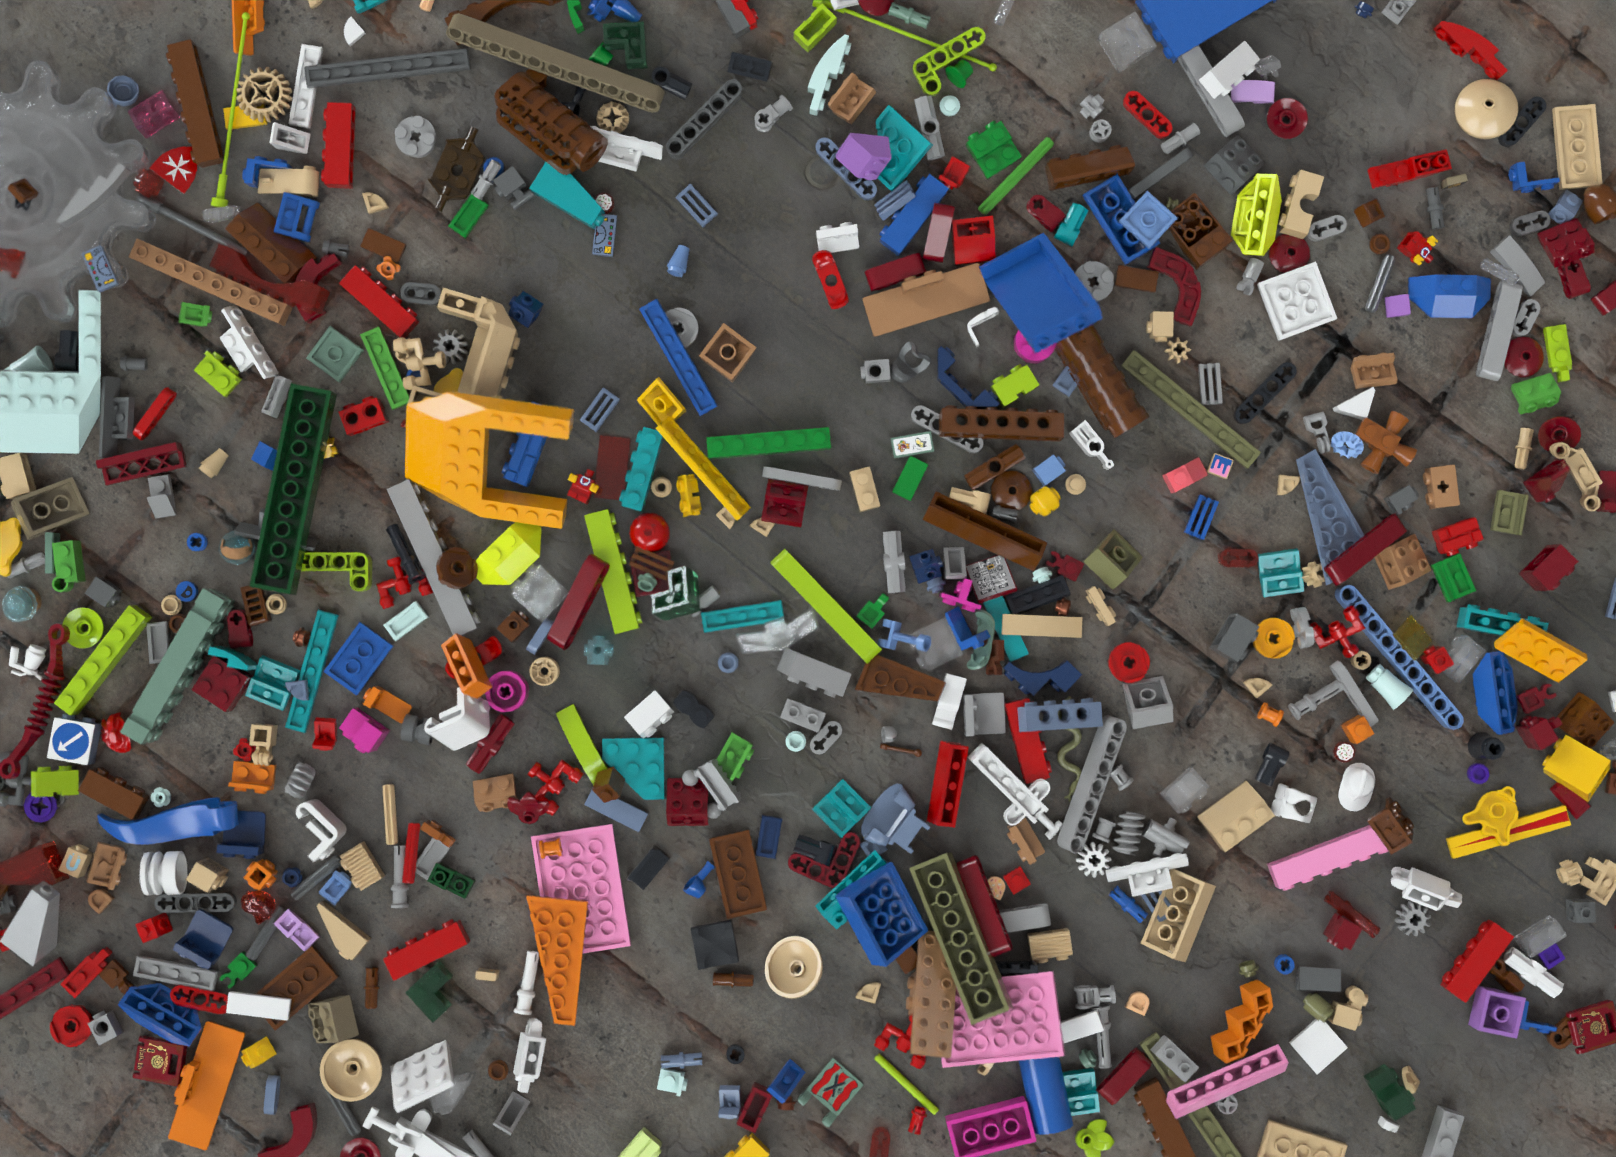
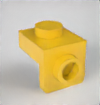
[241,1036,277,1069]

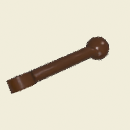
[880,743,922,757]

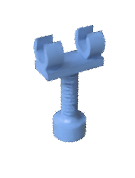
[877,619,931,652]

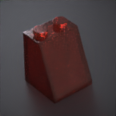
[0,841,70,885]

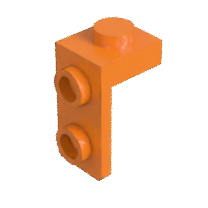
[363,686,412,723]

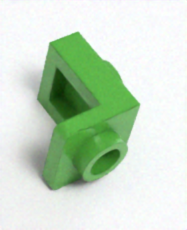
[178,302,212,327]

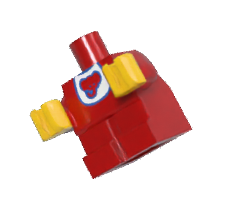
[1397,232,1438,265]
[567,469,599,504]

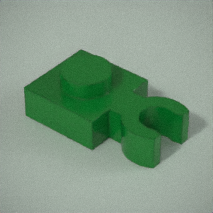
[220,951,258,989]

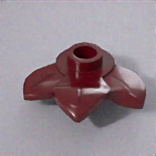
[507,791,549,824]

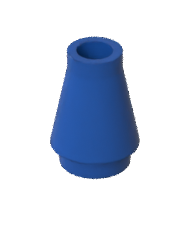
[611,0,642,25]

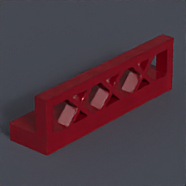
[96,442,187,486]

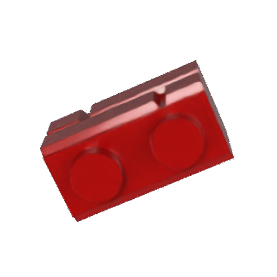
[1432,517,1483,556]

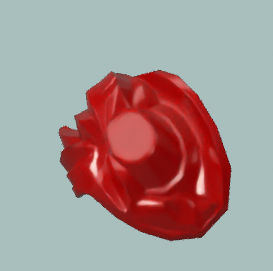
[100,712,131,753]

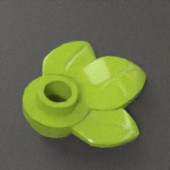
[1075,1119,1114,1157]

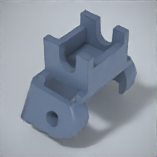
[861,783,930,854]

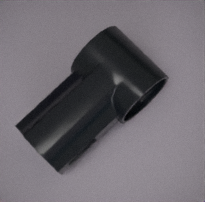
[652,66,692,100]
[54,330,79,372]
[1255,743,1289,787]
[793,834,837,866]

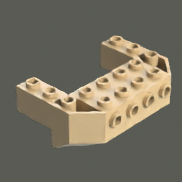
[408,288,520,403]

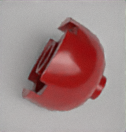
[629,512,670,553]

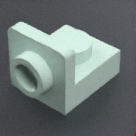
[657,1068,688,1096]

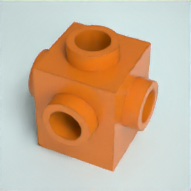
[244,859,278,891]

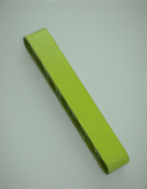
[770,548,882,664]

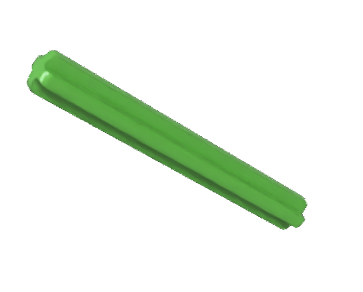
[978,137,1054,216]

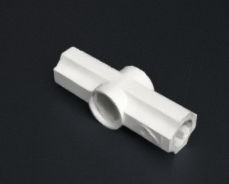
[1503,947,1564,998]

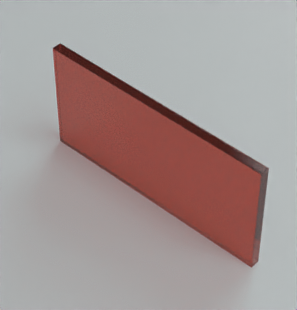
[594,435,630,500]

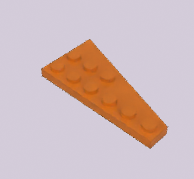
[526,895,588,1026]

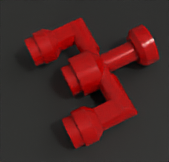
[376,557,434,609]
[1309,606,1366,658]
[527,760,584,816]
[874,1016,926,1070]

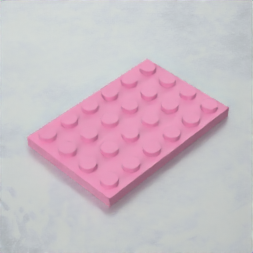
[531,824,631,953]
[941,971,1065,1068]

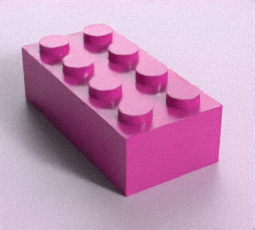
[945,1096,1036,1157]

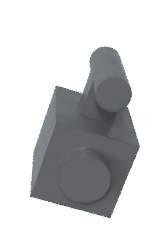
[493,166,534,210]

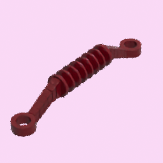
[0,624,70,779]

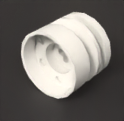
[140,851,188,896]

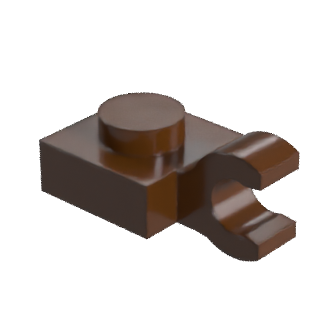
[1489,958,1525,993]
[99,959,134,995]

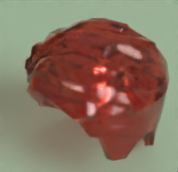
[241,890,275,924]

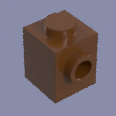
[497,610,531,643]
[592,766,625,803]

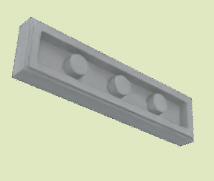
[133,955,219,992]

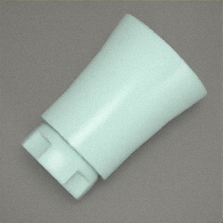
[4,346,53,371]
[1366,664,1413,710]

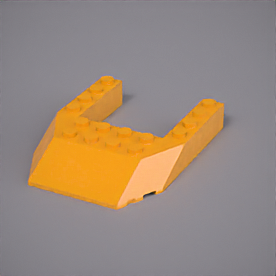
[405,391,574,529]

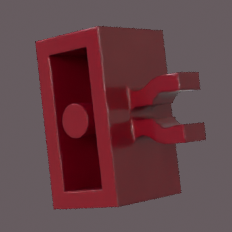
[1515,715,1562,750]

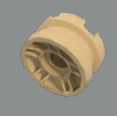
[530,656,560,686]

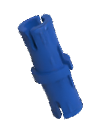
[1109,886,1148,923]

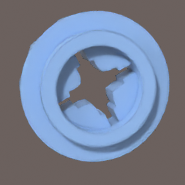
[1331,431,1364,459]

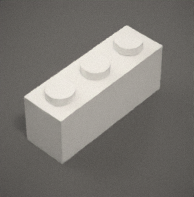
[1199,41,1260,99]

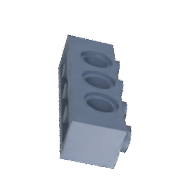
[1017,698,1103,732]

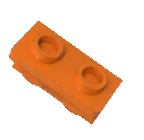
[228,761,276,794]

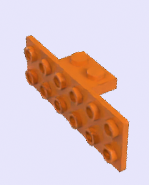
[168,1021,245,1150]

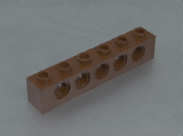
[939,405,1064,442]

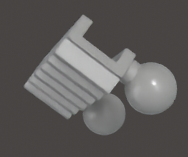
[682,759,741,819]

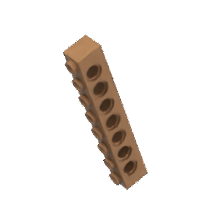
[129,239,292,326]

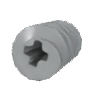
[1112,811,1146,856]

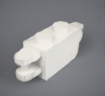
[1391,867,1462,911]
[513,1017,546,1093]

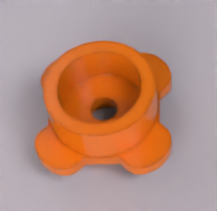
[377,256,401,280]

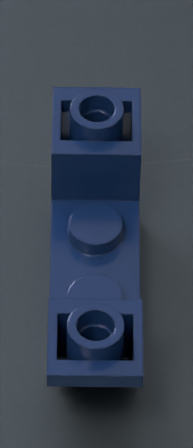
[937,346,999,408]

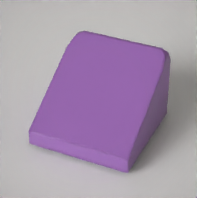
[1384,294,1411,318]

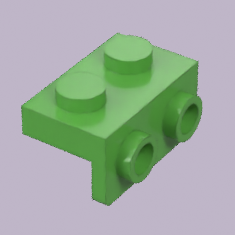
[1511,373,1561,414]
[717,732,755,781]

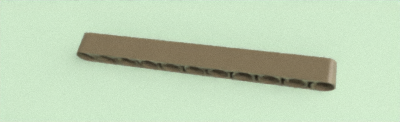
[446,14,665,113]

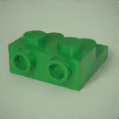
[966,120,1022,180]

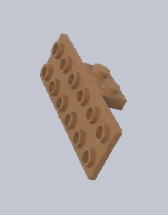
[862,263,990,337]
[906,931,956,1059]

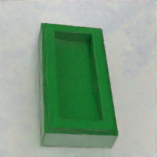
[448,194,489,239]
[892,456,928,501]

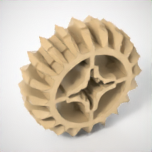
[236,67,292,123]

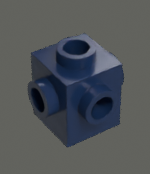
[508,291,544,328]
[909,549,943,584]

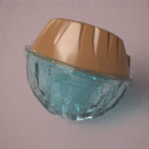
[219,531,255,566]
[2,586,42,622]

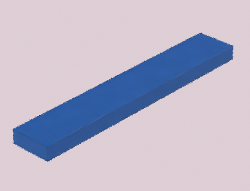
[639,298,718,416]

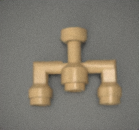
[393,337,446,390]

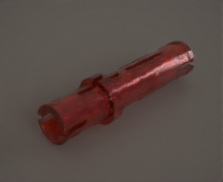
[1324,890,1381,938]

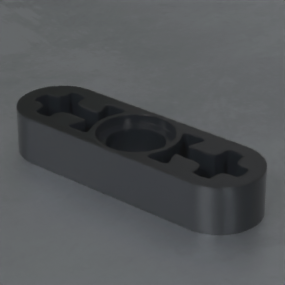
[1498,97,1547,147]

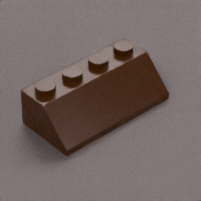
[1045,145,1135,191]
[225,202,318,288]

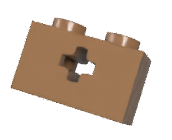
[1423,465,1460,509]

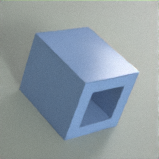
[1032,455,1065,486]

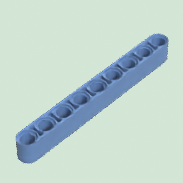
[1335,585,1464,730]

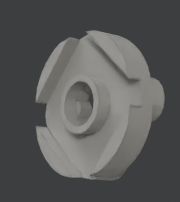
[395,115,437,158]
[1075,261,1114,302]
[666,308,699,348]
[1290,607,1314,649]

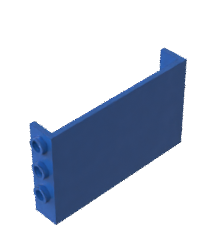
[1135,0,1277,63]
[979,233,1102,354]

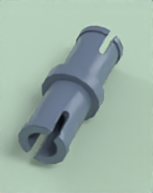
[661,1052,702,1069]

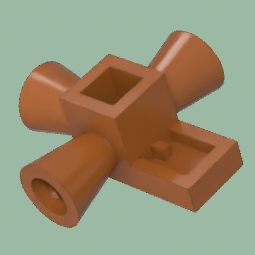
[1355,411,1417,474]

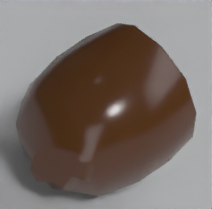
[1583,184,1616,225]

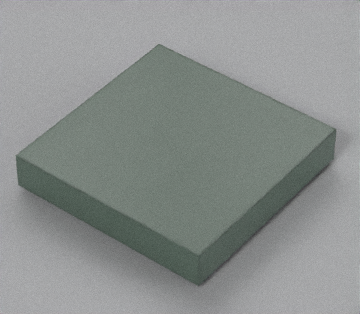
[306,326,364,383]

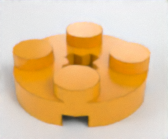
[1253,618,1295,658]

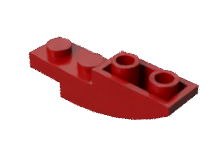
[1433,21,1508,80]
[1367,149,1452,189]

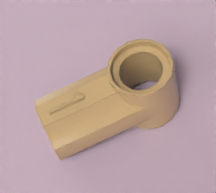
[949,487,991,514]

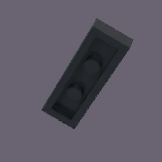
[1006,575,1071,615]

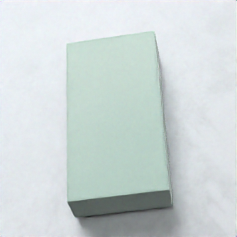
[383,601,429,641]

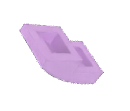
[1231,80,1275,104]
[274,909,320,952]

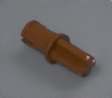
[363,967,380,1009]
[713,971,754,988]

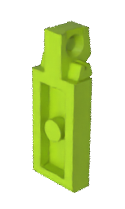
[1543,324,1572,382]

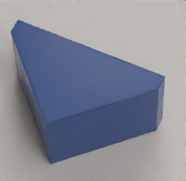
[251,441,277,471]

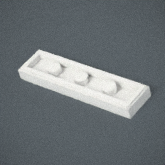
[289,44,323,128]

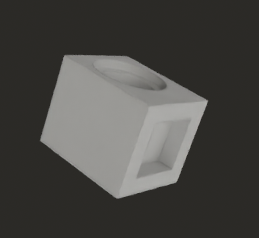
[860,359,891,384]
[88,1010,123,1045]

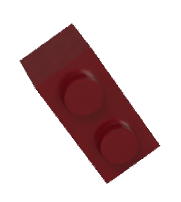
[1323,913,1362,951]
[736,1082,773,1133]

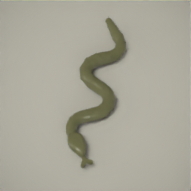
[1057,696,1082,802]

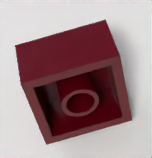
[1519,544,1579,591]
[191,656,253,712]

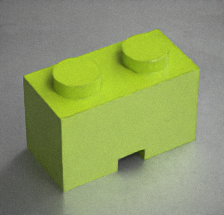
[793,4,837,52]
[990,364,1039,408]
[31,766,79,797]

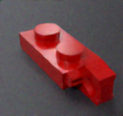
[60,947,112,998]

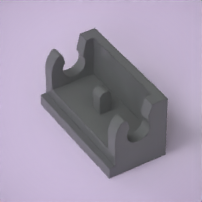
[1295,967,1341,992]

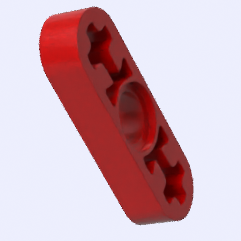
[1123,91,1172,139]
[132,387,177,441]
[170,985,228,1014]

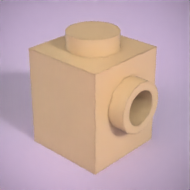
[1146,311,1174,342]

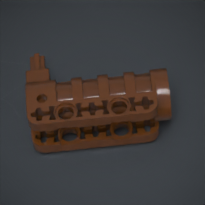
[495,69,608,175]
[1055,324,1150,438]

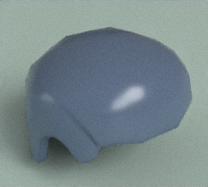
[107,75,139,107]

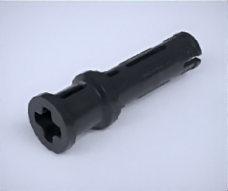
[386,524,426,584]

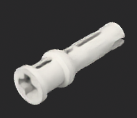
[513,951,539,1015]

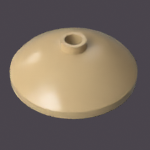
[1455,79,1518,139]
[765,936,823,999]
[320,1039,382,1102]

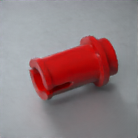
[908,1106,927,1134]

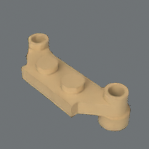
[1549,442,1603,511]

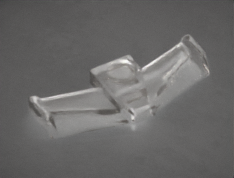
[735,607,819,654]

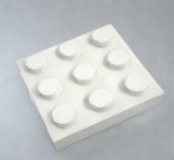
[1257,262,1337,341]
[390,1040,455,1112]

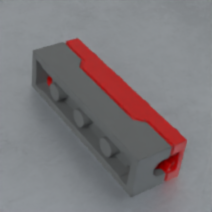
[714,0,759,39]

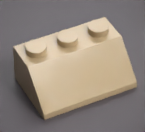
[1197,781,1275,852]

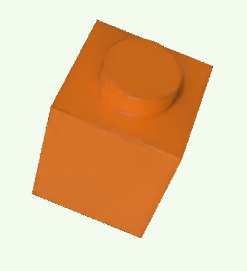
[1340,715,1374,744]

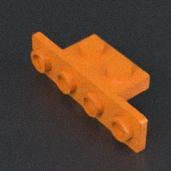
[232,0,265,56]

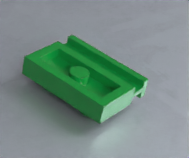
[1431,553,1476,602]

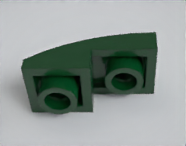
[427,863,476,899]

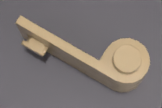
[258,166,320,198]

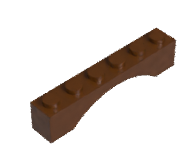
[444,0,564,46]

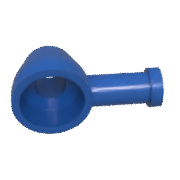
[683,861,715,898]

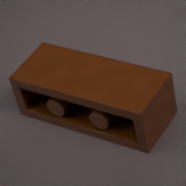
[78,767,150,820]

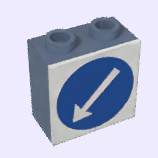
[47,714,102,765]

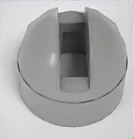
[881,726,897,743]

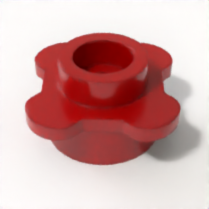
[233,738,256,762]

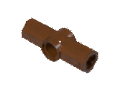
[964,444,1026,490]

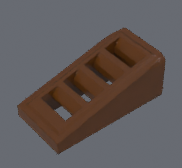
[240,585,272,627]

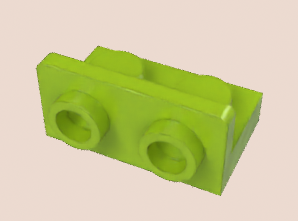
[194,351,242,397]

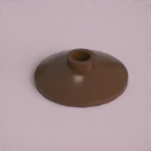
[991,471,1032,510]

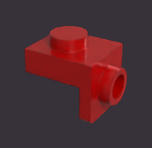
[939,156,971,190]
[1420,645,1454,674]
[312,717,337,751]
[135,913,173,943]

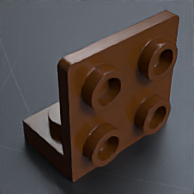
[1557,692,1614,749]
[1367,797,1414,855]

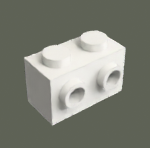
[624,690,674,739]

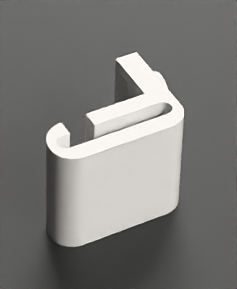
[424,687,490,751]
[296,799,346,862]

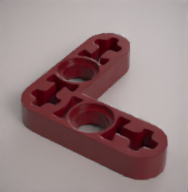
[788,832,860,888]

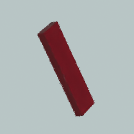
[0,957,71,1019]

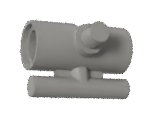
[1142,818,1190,857]

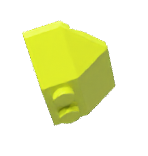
[1231,173,1282,256]
[476,522,542,585]

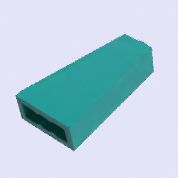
[529,154,605,230]

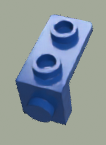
[242,156,292,188]
[1509,162,1560,193]
[945,607,990,650]
[1519,1000,1557,1034]

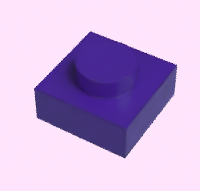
[1535,940,1566,970]

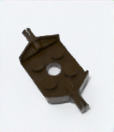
[428,126,485,212]

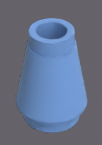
[667,245,690,277]

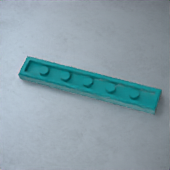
[285,609,339,733]

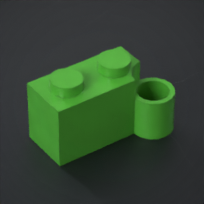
[52,540,86,592]

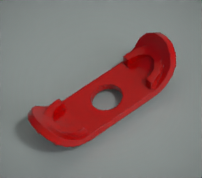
[812,250,849,309]
[445,636,502,679]

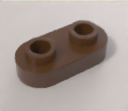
[1547,1016,1576,1049]

